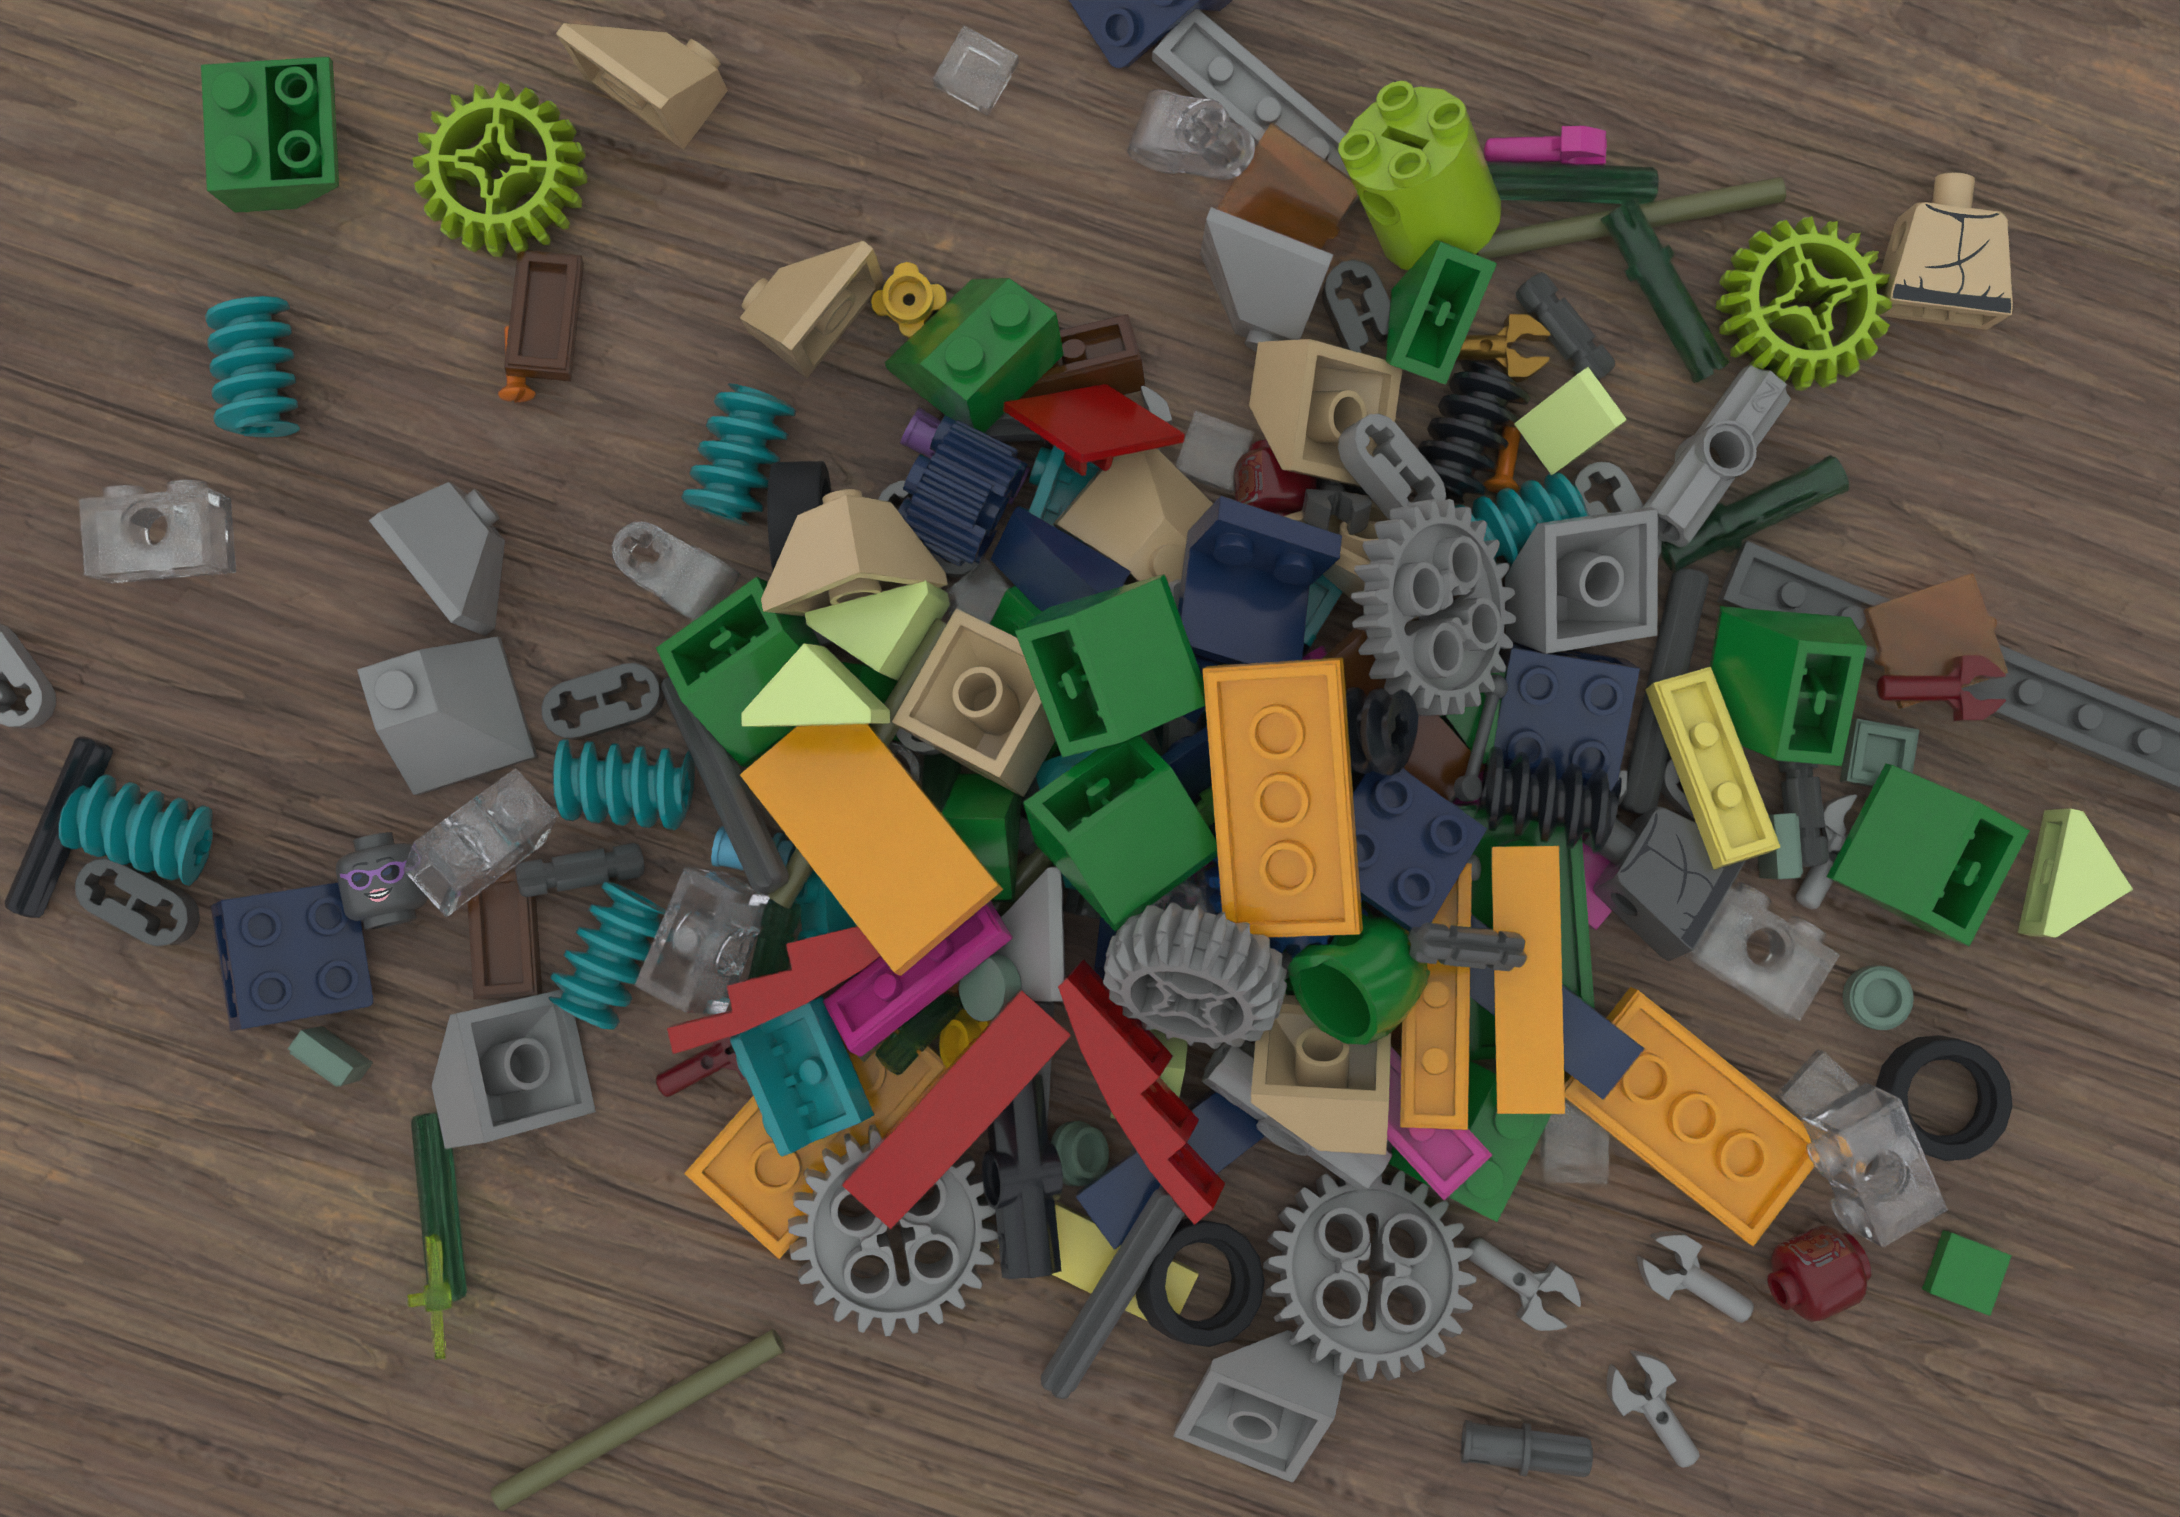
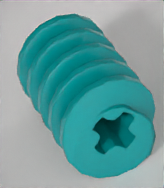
[205,296,300,437]
[681,383,797,526]
[1455,472,1589,567]
[553,739,695,830]
[59,774,213,886]
[548,882,671,1030]

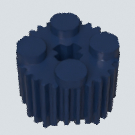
[898,416,1028,567]

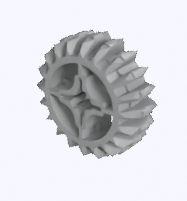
[1103,903,1287,1049]

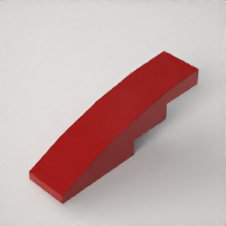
[667,926,881,1054]
[1058,959,1225,1225]
[842,989,1071,1229]

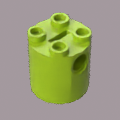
[1338,81,1501,270]

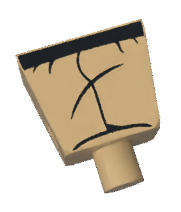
[1877,173,2013,330]

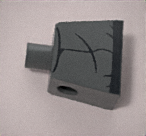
[1582,807,1746,961]

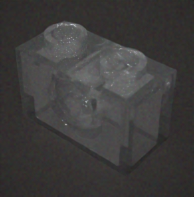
[79,480,236,584]
[403,768,559,918]
[634,866,773,1014]
[1682,882,1840,1021]
[1802,1083,1948,1248]

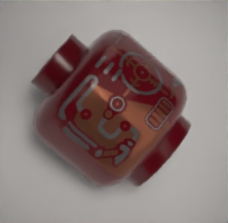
[1234,439,1317,516]
[1767,1225,1872,1322]

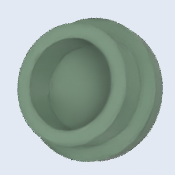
[1051,1121,1109,1186]

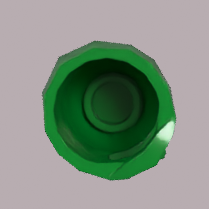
[1287,914,1430,1045]

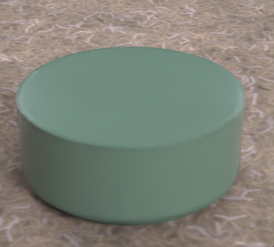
[959,954,1021,1021]
[1843,965,1914,1030]

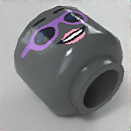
[336,832,429,930]

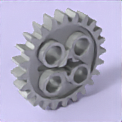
[1351,499,1516,716]
[788,1124,998,1336]
[1263,1171,1476,1382]

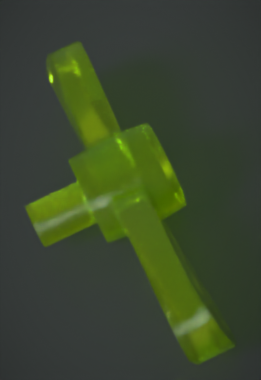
[407,1234,452,1360]

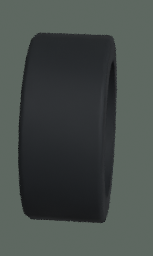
[767,461,831,570]
[1875,1035,2013,1161]
[1135,1218,1265,1347]

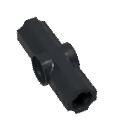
[982,1075,1063,1279]

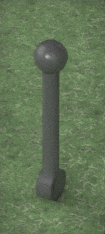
[1454,674,1508,802]

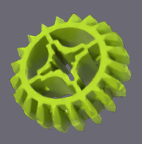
[412,82,588,258]
[1715,216,1892,391]

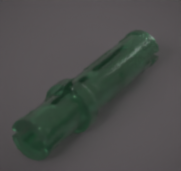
[1600,197,1730,383]
[1661,455,1849,573]

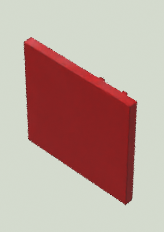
[1003,384,1185,476]

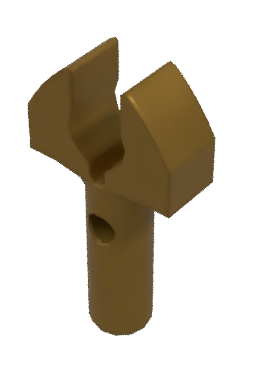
[1457,314,1550,382]

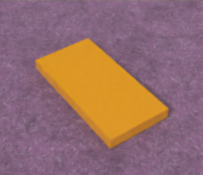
[1203,658,1363,937]
[740,724,1003,976]
[1564,987,1831,1247]
[684,1023,947,1259]

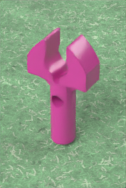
[1484,126,1607,171]

